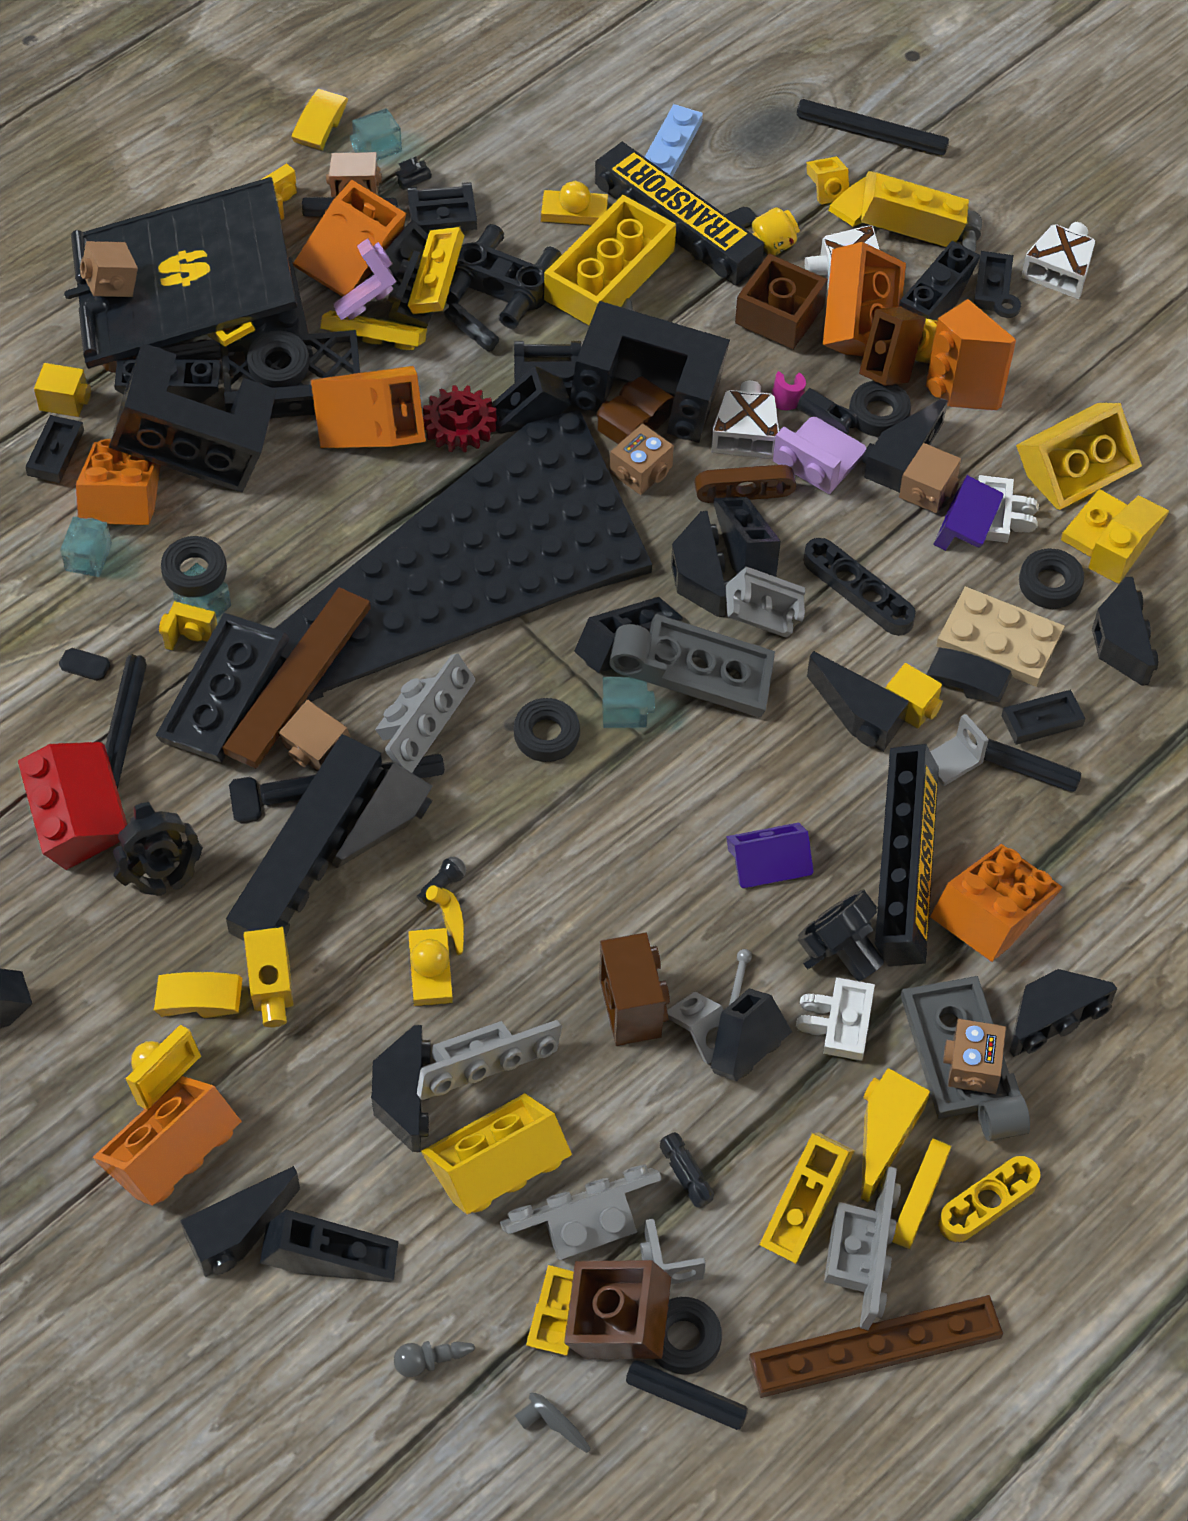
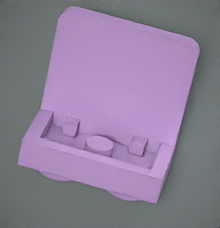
[334,238,396,320]
[773,417,866,495]

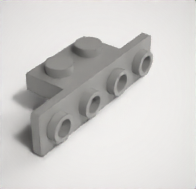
[375,654,475,773]
[417,1020,562,1100]
[500,1164,662,1260]
[824,1166,901,1330]

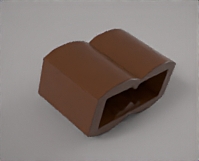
[597,376,674,444]

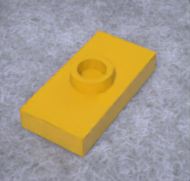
[1061,489,1127,557]

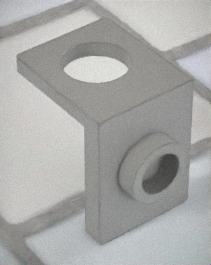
[930,714,989,786]
[667,992,723,1064]
[640,1219,706,1284]

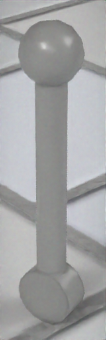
[724,949,752,1010]

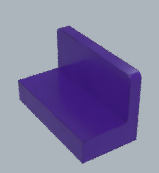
[933,475,1004,551]
[726,822,814,888]

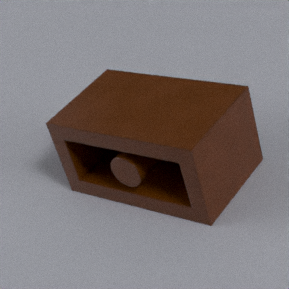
[859,307,926,386]

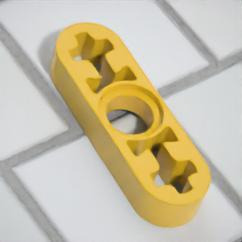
[892,1138,952,1250]
[939,1156,1040,1242]

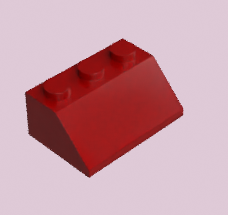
[18,742,127,870]

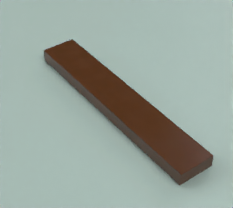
[223,587,371,769]
[749,1295,1003,1398]

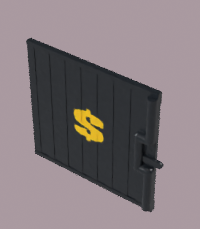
[64,177,298,369]

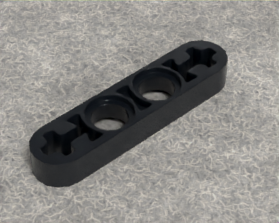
[803,538,916,636]

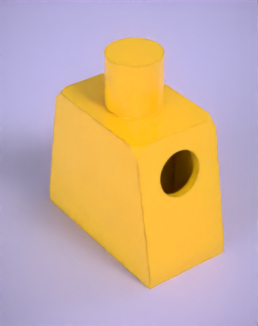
[244,927,294,1027]

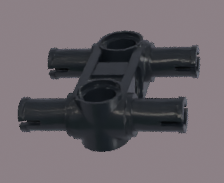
[445,224,562,329]

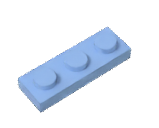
[645,104,703,177]

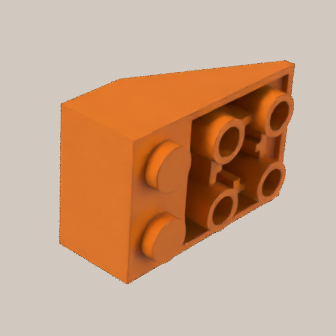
[293,180,406,297]
[311,366,426,448]
[76,439,161,525]
[930,844,1062,962]

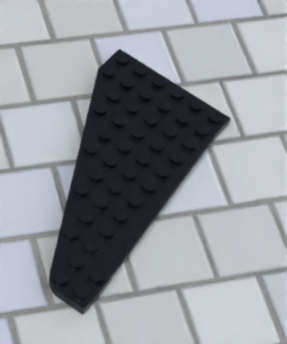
[255,409,653,705]

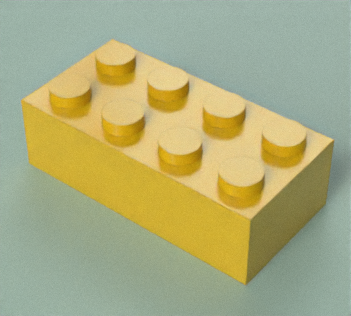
[544,195,676,326]

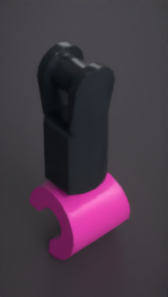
[771,371,858,435]

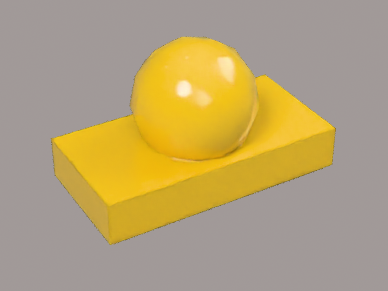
[541,181,608,225]
[408,928,453,1006]
[125,1025,201,1110]

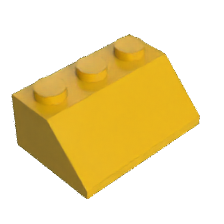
[861,171,969,247]
[1016,403,1142,510]
[421,1093,572,1215]

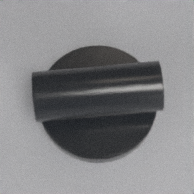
[395,156,432,190]

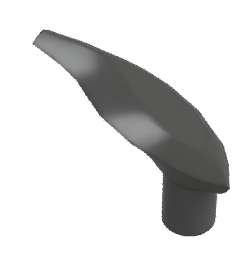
[515,1393,591,1453]

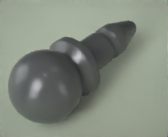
[959,210,982,252]
[394,1341,475,1378]

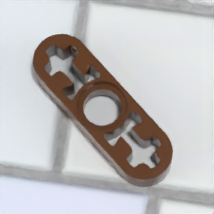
[694,465,796,503]

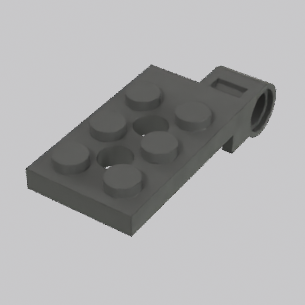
[610,614,775,718]
[901,976,1030,1141]

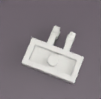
[978,475,1039,543]
[796,977,875,1061]

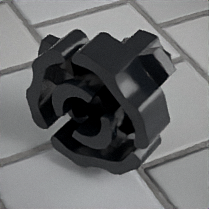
[113,801,203,896]
[797,889,884,981]

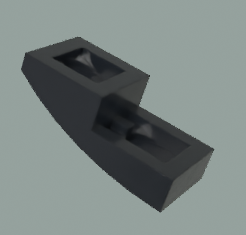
[926,647,1012,703]

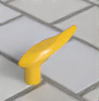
[426,885,464,955]

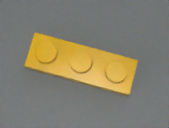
[408,227,464,314]
[320,310,427,350]

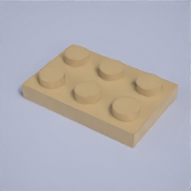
[936,586,1065,687]

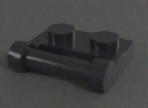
[407,182,477,234]
[514,341,581,396]

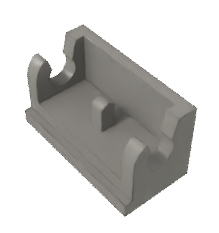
[726,567,806,638]

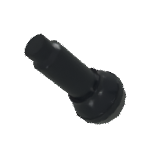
[417,857,466,904]

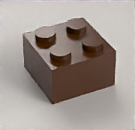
[735,254,828,350]
[599,932,670,1046]
[564,1260,672,1359]

